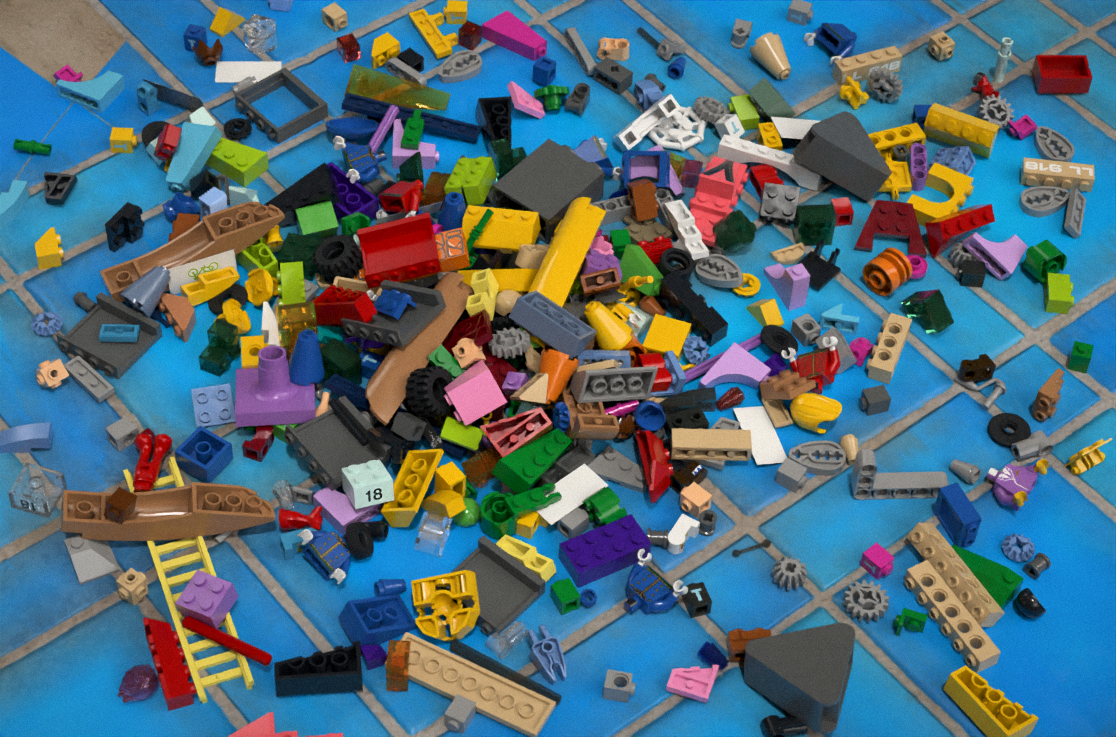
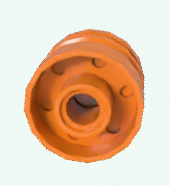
[862,247,913,296]

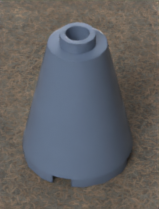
[119,266,171,317]

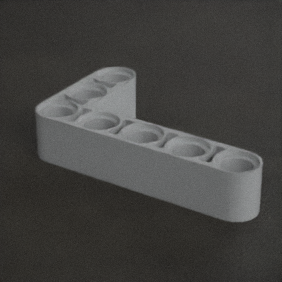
[590,188,677,237]
[851,449,949,500]

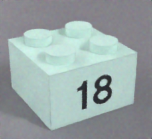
[341,460,394,509]

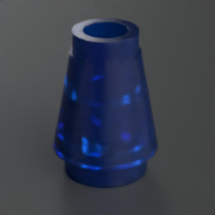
[697,641,730,671]

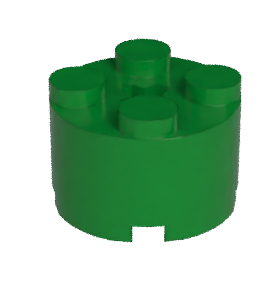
[1023,240,1067,283]
[582,487,627,528]
[480,491,520,540]

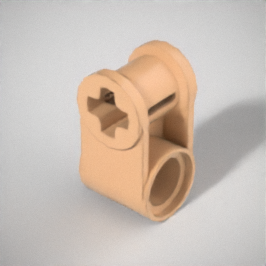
[597,38,629,61]

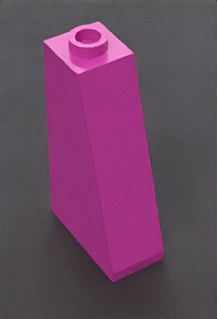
[482,10,547,61]

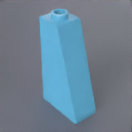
[165,122,222,191]

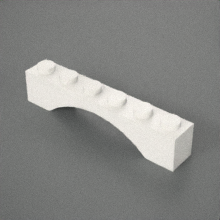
[717,134,822,191]

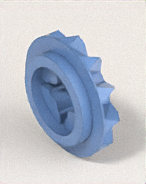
[31,310,62,336]
[683,335,710,365]
[1002,533,1035,562]

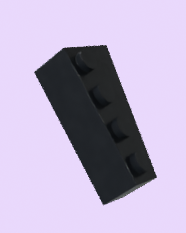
[659,269,728,347]
[274,641,363,696]

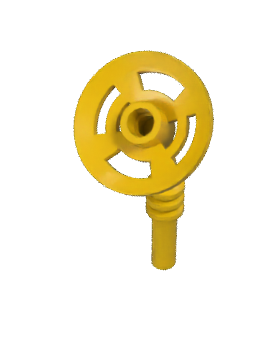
[606,276,654,307]

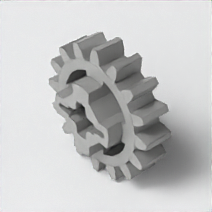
[866,68,904,103]
[977,94,1014,131]
[693,96,730,124]
[488,327,531,359]
[843,580,889,623]

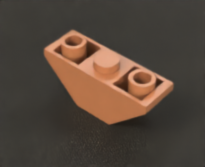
[157,293,196,343]

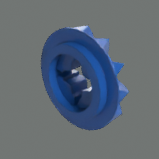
[552,402,570,433]

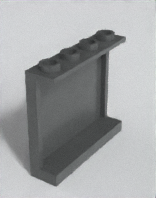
[341,280,446,347]
[56,292,162,380]
[284,395,392,491]
[436,535,545,639]

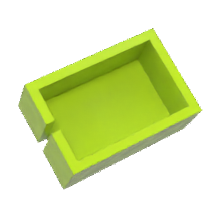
[444,156,497,205]

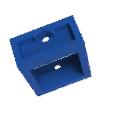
[621,151,670,188]
[933,482,981,547]

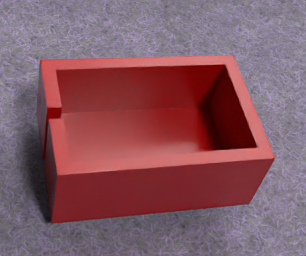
[1032,55,1092,93]

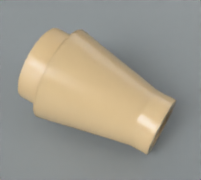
[839,434,859,465]

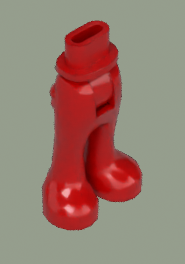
[133,434,172,492]

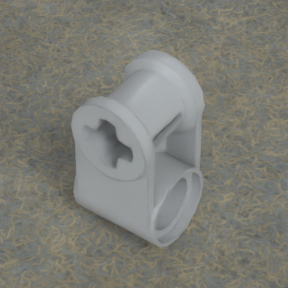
[731,18,753,49]

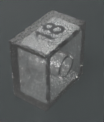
[8,462,67,518]

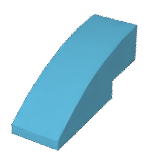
[0,180,30,230]

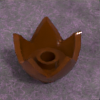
[192,38,223,66]
[606,413,637,439]

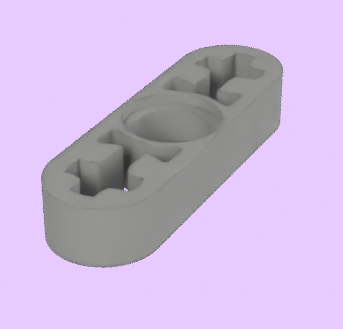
[385,57,427,91]

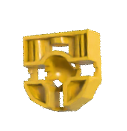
[411,570,480,642]

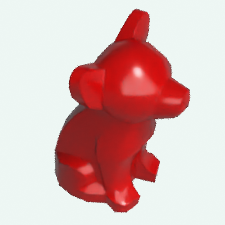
[971,76,999,105]
[279,506,323,532]

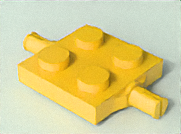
[877,152,912,200]

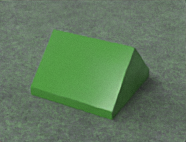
[295,201,339,243]

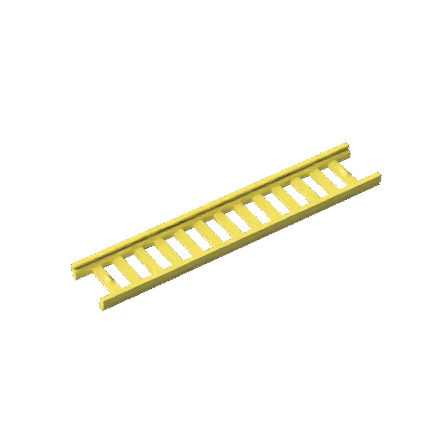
[123,456,254,704]

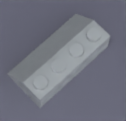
[570,366,658,403]

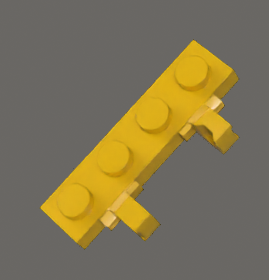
[409,8,458,59]

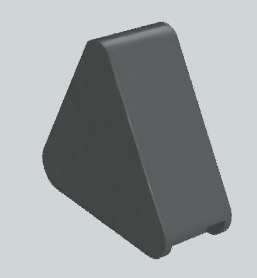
[792,111,892,201]
[744,623,855,734]

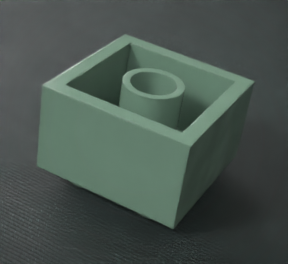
[749,77,796,122]

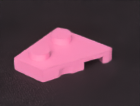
[507,81,545,119]
[666,665,719,703]

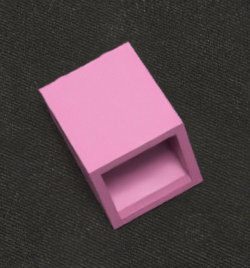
[444,360,507,426]

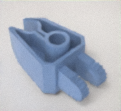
[635,79,663,111]
[527,624,566,685]

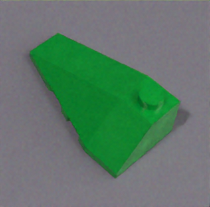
[951,545,1024,610]

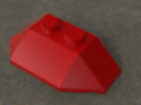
[635,430,674,503]

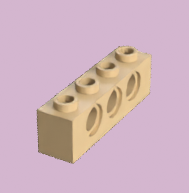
[866,313,912,384]

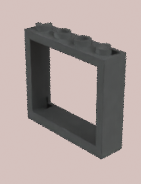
[235,68,328,144]

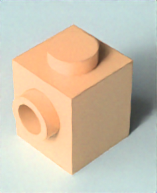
[679,482,712,519]

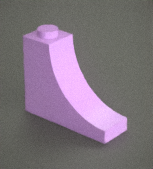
[392,119,439,169]
[621,145,685,196]
[962,232,1028,281]
[763,263,810,311]
[698,342,771,394]
[313,486,385,536]

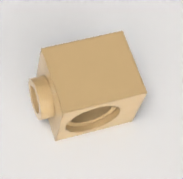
[321,2,348,32]

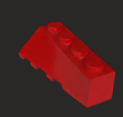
[925,204,995,258]
[307,284,377,325]
[143,618,196,711]

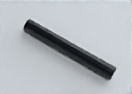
[328,399,369,446]

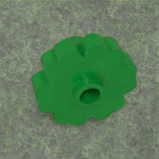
[534,85,569,111]

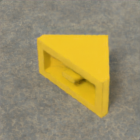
[210,7,245,38]
[746,299,784,327]

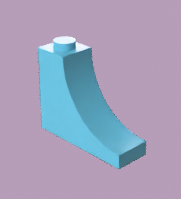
[56,70,125,113]

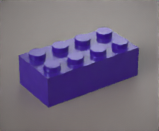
[326,162,379,223]
[559,514,651,588]

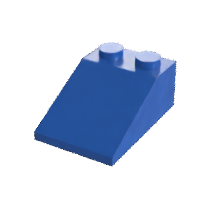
[338,594,417,646]

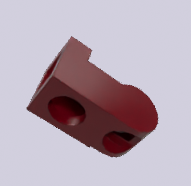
[242,425,274,462]

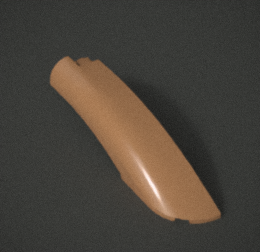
[100,202,285,302]
[365,272,475,426]
[60,482,275,541]

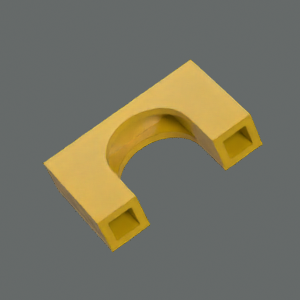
[907,162,974,227]

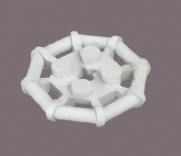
[646,106,707,152]

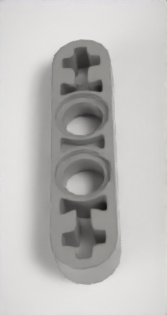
[564,27,596,76]

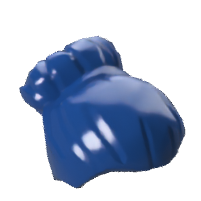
[162,192,200,222]
[634,400,666,431]

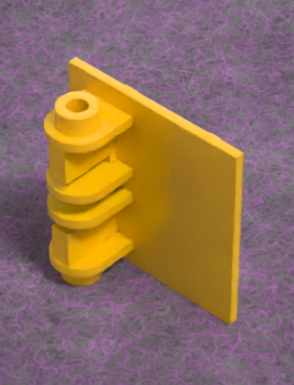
[1064,438,1112,475]

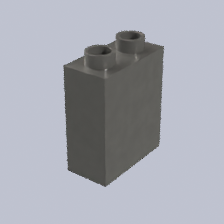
[493,139,604,245]

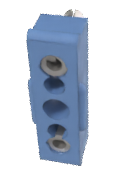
[576,349,631,368]

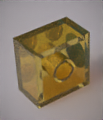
[275,301,318,348]

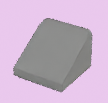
[292,486,315,505]

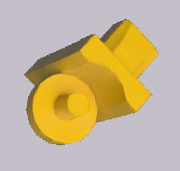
[839,76,869,109]

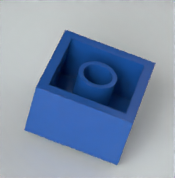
[175,426,233,483]

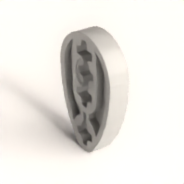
[438,50,482,83]
[1034,126,1075,162]
[1019,186,1070,217]
[695,254,744,288]
[788,440,846,476]

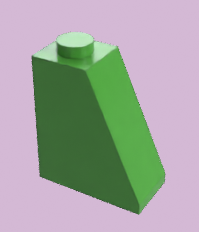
[620,244,664,296]

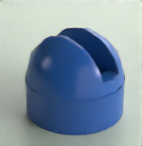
[580,589,597,607]

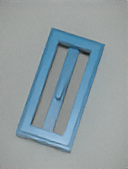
[98,324,141,342]

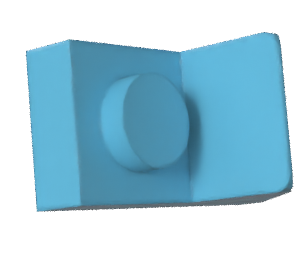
[820,304,860,335]

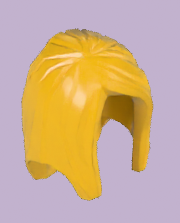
[790,393,842,434]

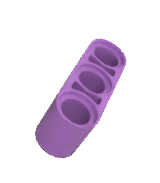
[908,143,927,191]

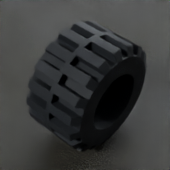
[312,234,363,284]
[405,366,454,418]

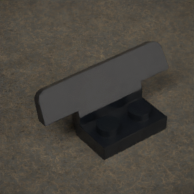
[366,423,415,464]

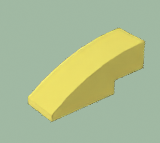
[496,534,556,583]

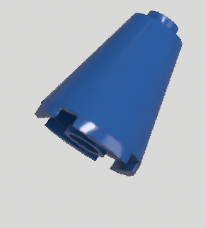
[437,192,467,232]
[288,330,325,386]

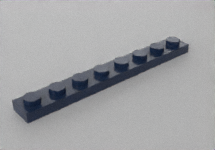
[341,93,481,143]
[324,373,468,459]

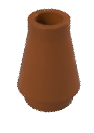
[639,295,667,317]

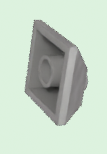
[64,534,120,585]

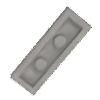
[1064,188,1086,239]
[64,355,115,403]

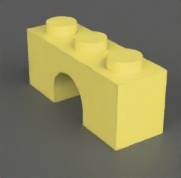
[466,268,499,321]

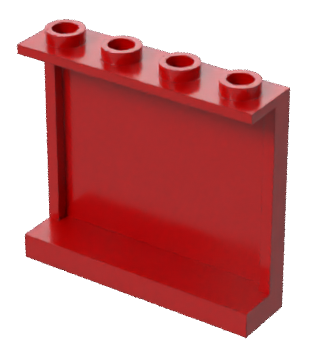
[357,212,442,289]

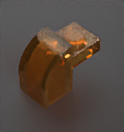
[386,640,411,691]

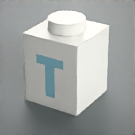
[714,114,745,139]

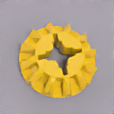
[732,273,760,298]

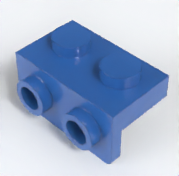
[375,289,417,320]

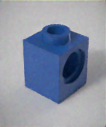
[533,56,556,86]
[912,105,932,129]

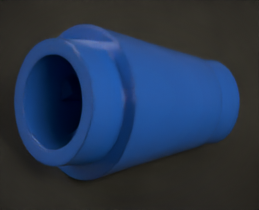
[668,57,686,79]
[374,579,406,597]

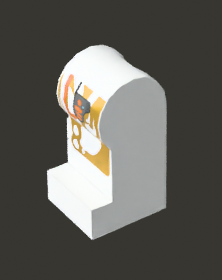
[667,514,700,554]

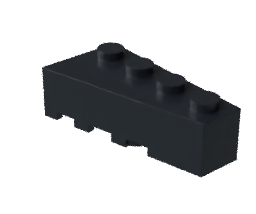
[475,97,511,161]
[264,162,341,227]

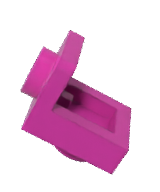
[54,64,83,82]
[1008,114,1038,140]
[849,337,874,366]

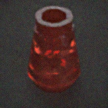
[715,387,745,412]

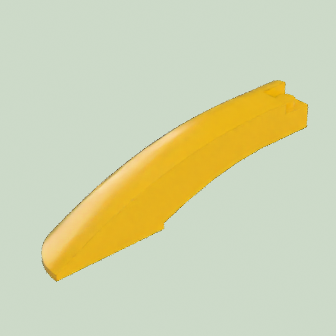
[520,197,606,348]

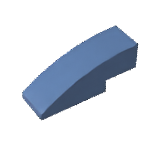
[0,423,53,453]

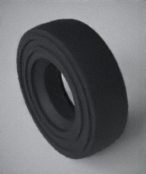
[346,522,374,559]

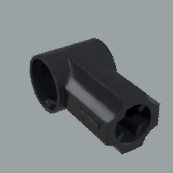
[761,715,808,737]

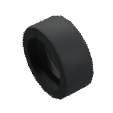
[657,248,694,281]

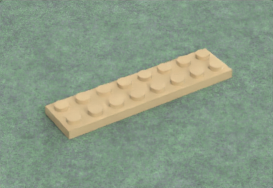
[385,632,556,737]

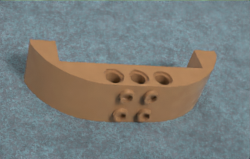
[552,337,619,441]

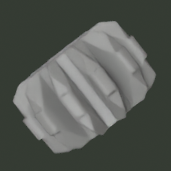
[950,240,979,267]
[772,556,807,591]

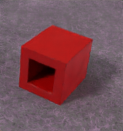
[829,197,854,227]

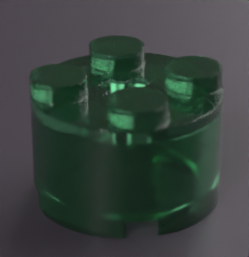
[713,210,757,253]

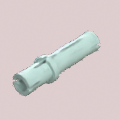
[993,37,1013,83]

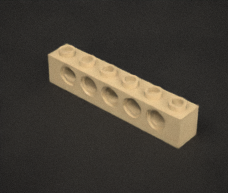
[906,522,1005,627]
[904,560,1001,673]

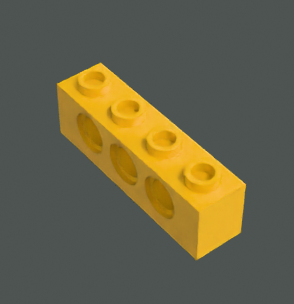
[868,123,926,159]

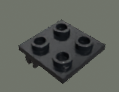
[796,239,841,291]

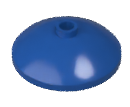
[326,117,379,142]

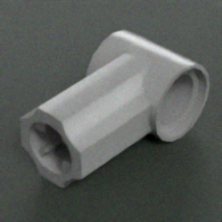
[1011,430,1054,460]

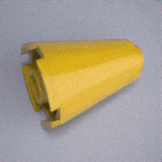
[584,301,634,350]

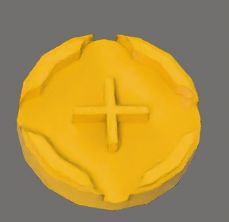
[245,268,281,306]
[213,298,251,335]

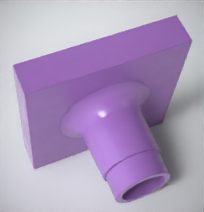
[235,346,316,427]

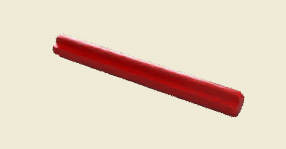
[182,616,273,666]

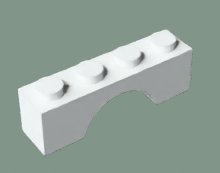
[612,94,681,152]

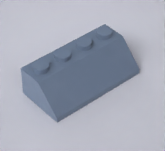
[509,290,597,359]

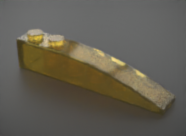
[344,64,451,110]

